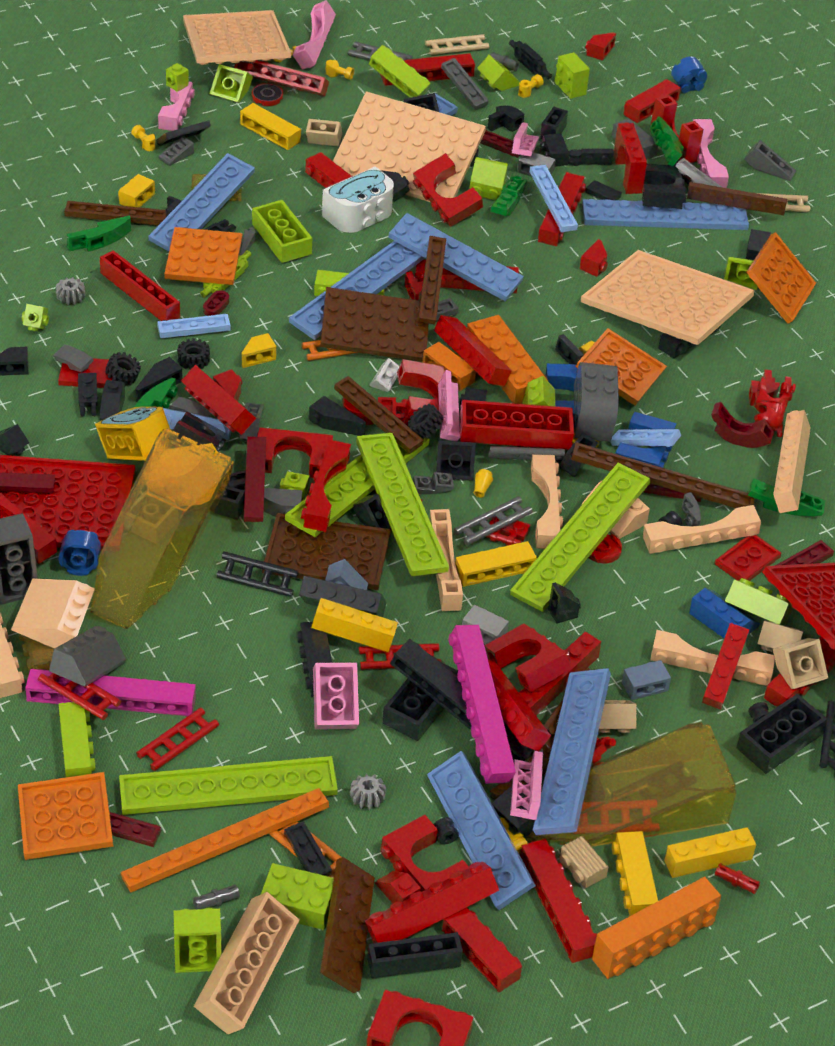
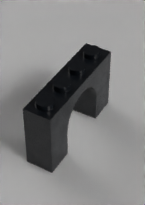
[642,163,687,209]
[168,412,226,453]
[299,576,387,617]

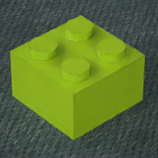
[555,52,590,99]

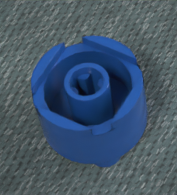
[671,56,707,93]
[59,530,101,576]

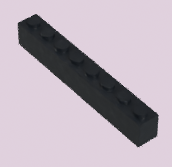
[390,639,535,762]

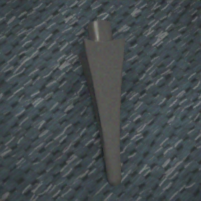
[240,227,256,255]

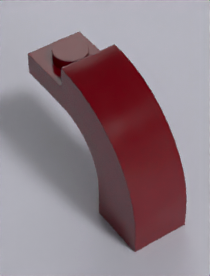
[711,402,774,448]

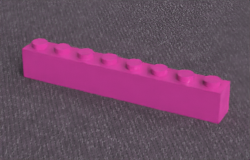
[449,625,516,784]
[26,669,196,716]

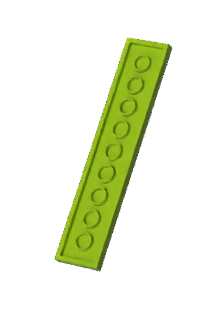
[356,433,449,576]
[285,438,430,537]
[510,463,650,612]
[119,756,338,815]

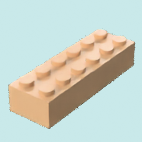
[194,892,299,1034]

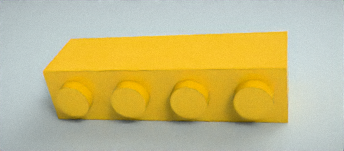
[240,103,301,150]
[455,541,537,587]
[311,598,398,652]
[664,827,756,878]
[612,831,658,916]

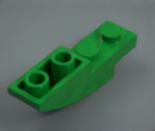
[650,116,684,167]
[491,176,527,216]
[67,215,131,252]
[133,378,178,409]
[748,478,826,516]

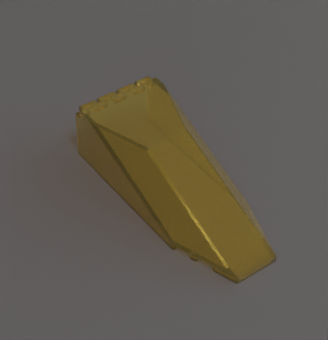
[91,428,234,629]
[515,722,736,847]

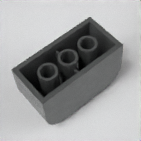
[574,362,618,442]
[0,513,38,605]

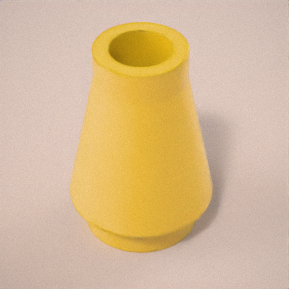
[473,469,493,498]

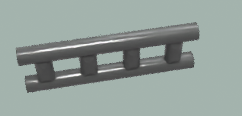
[348,41,413,61]
[488,446,565,461]
[454,496,533,546]

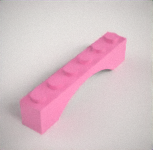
[293,0,336,70]
[693,119,729,188]

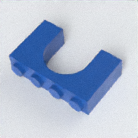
[545,363,578,425]
[615,412,677,468]

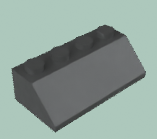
[49,626,126,686]

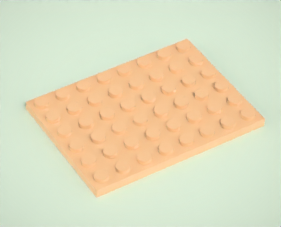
[183,10,291,65]
[333,92,486,202]
[581,250,754,345]

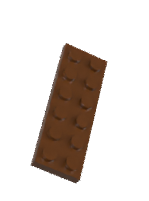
[320,857,375,993]

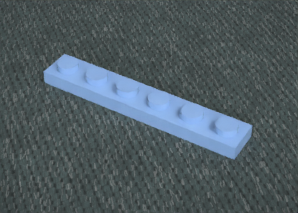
[530,165,578,232]

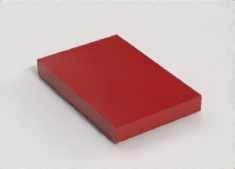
[58,358,112,388]
[715,535,781,581]

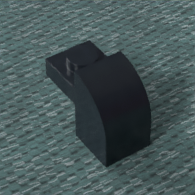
[487,105,525,132]

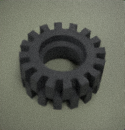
[177,338,210,370]
[105,352,141,386]
[408,404,444,439]

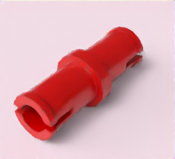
[715,863,760,894]

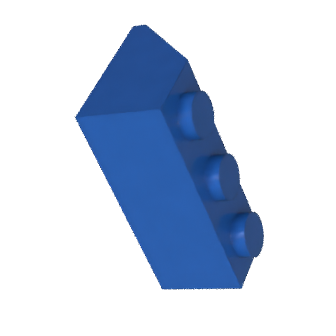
[689,588,760,638]

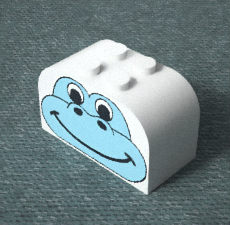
[322,166,394,233]

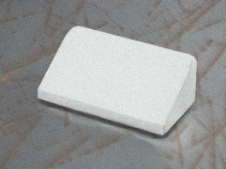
[369,358,399,392]

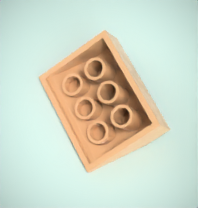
[11,579,95,648]

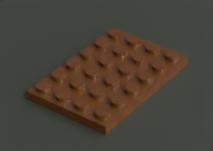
[320,287,429,362]
[262,513,391,590]

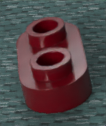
[203,290,229,316]

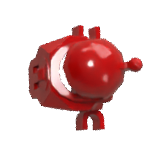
[754,376,796,437]

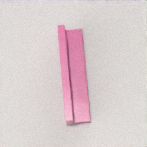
[512,123,539,156]
[438,370,460,442]
[510,751,543,820]

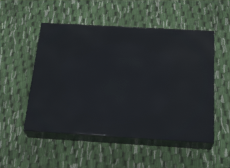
[156,120,211,146]

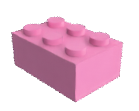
[313,663,359,729]

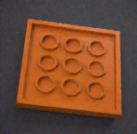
[164,227,242,285]
[746,232,816,324]
[575,328,667,406]
[18,772,113,860]

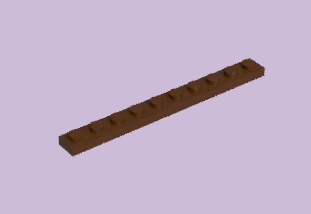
[571,442,754,508]

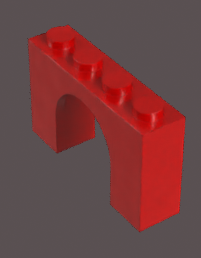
[650,95,704,163]
[613,122,647,194]
[413,153,483,227]
[397,359,444,426]
[258,427,333,478]
[484,623,571,692]
[380,815,469,892]
[367,990,474,1046]

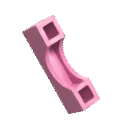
[158,82,195,131]

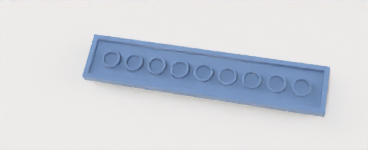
[582,199,749,230]
[289,241,425,340]
[533,668,611,835]

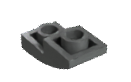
[53,344,94,372]
[169,397,211,417]
[412,472,454,494]
[682,492,701,527]

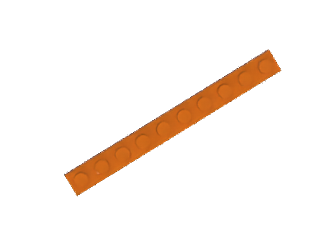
[121,788,329,893]

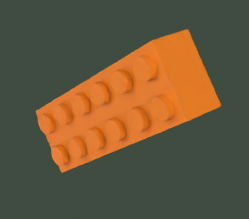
[467,315,548,404]
[592,877,721,979]

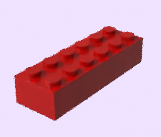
[460,400,574,450]

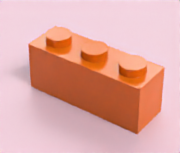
[423,342,476,392]

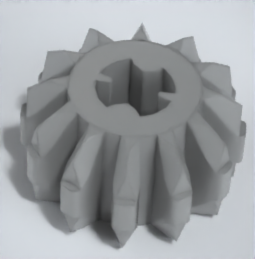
[56,277,85,305]
[350,773,386,810]

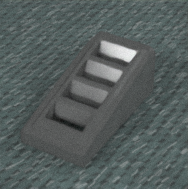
[159,136,194,166]

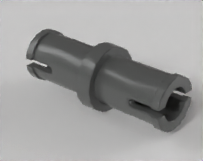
[490,52,520,71]
[193,884,240,909]

